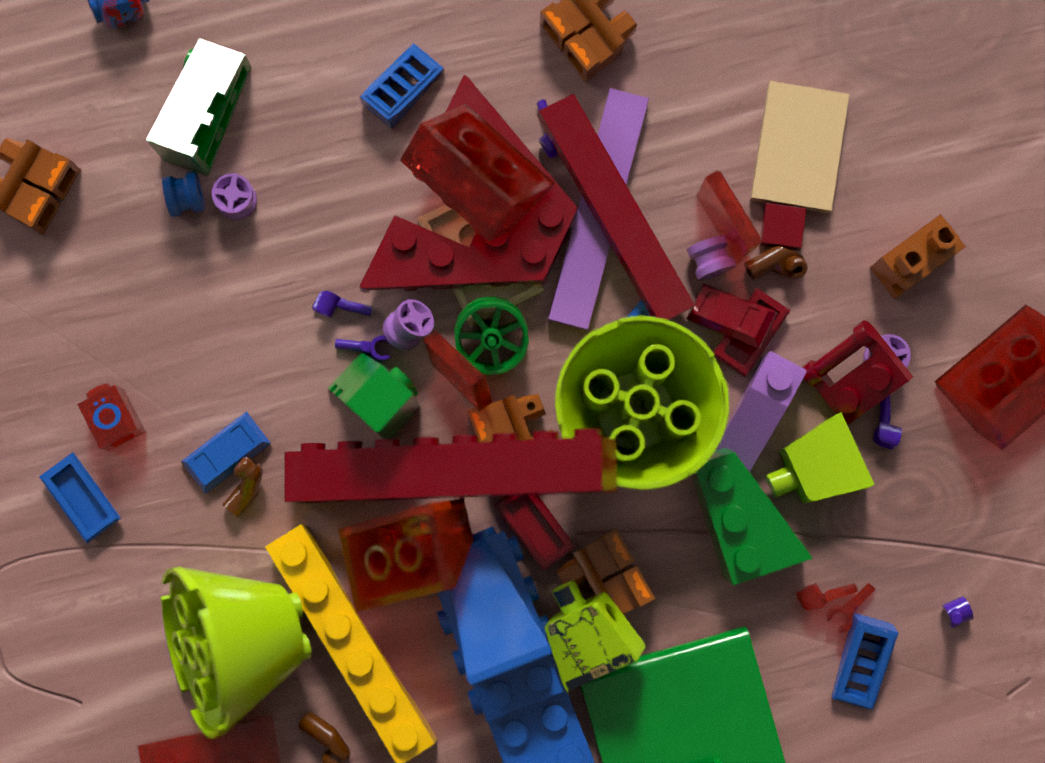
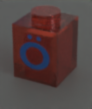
[77,383,146,451]

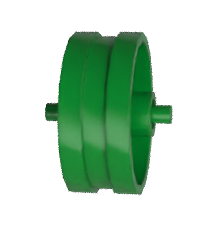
[454,296,529,375]

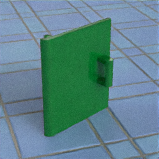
[580,626,786,763]

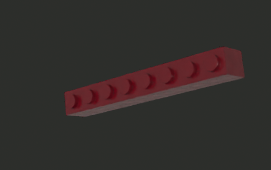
[284,429,617,503]

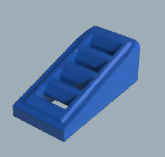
[360,43,444,129]
[832,613,899,710]

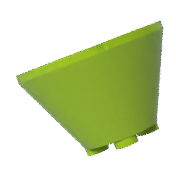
[555,316,729,490]
[161,567,312,739]

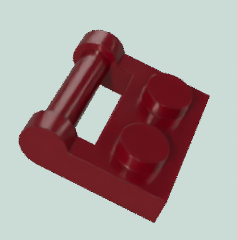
[802,320,913,426]

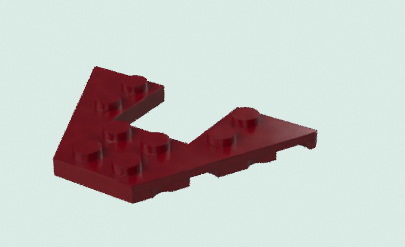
[359,75,578,293]

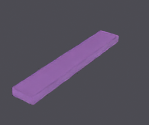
[548,88,649,331]

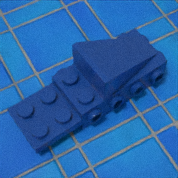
[422,526,595,763]

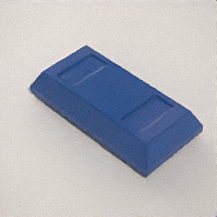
[181,411,272,494]
[39,452,121,543]

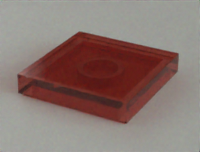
[696,170,762,265]

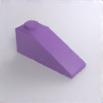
[715,351,807,472]

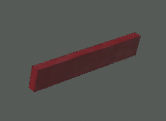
[537,93,695,320]

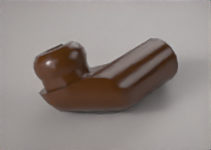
[744,246,808,280]
[222,457,263,518]
[299,711,350,763]

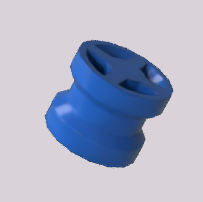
[162,171,205,217]

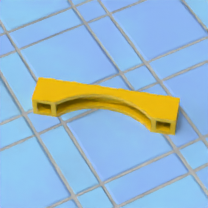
[265,524,437,763]

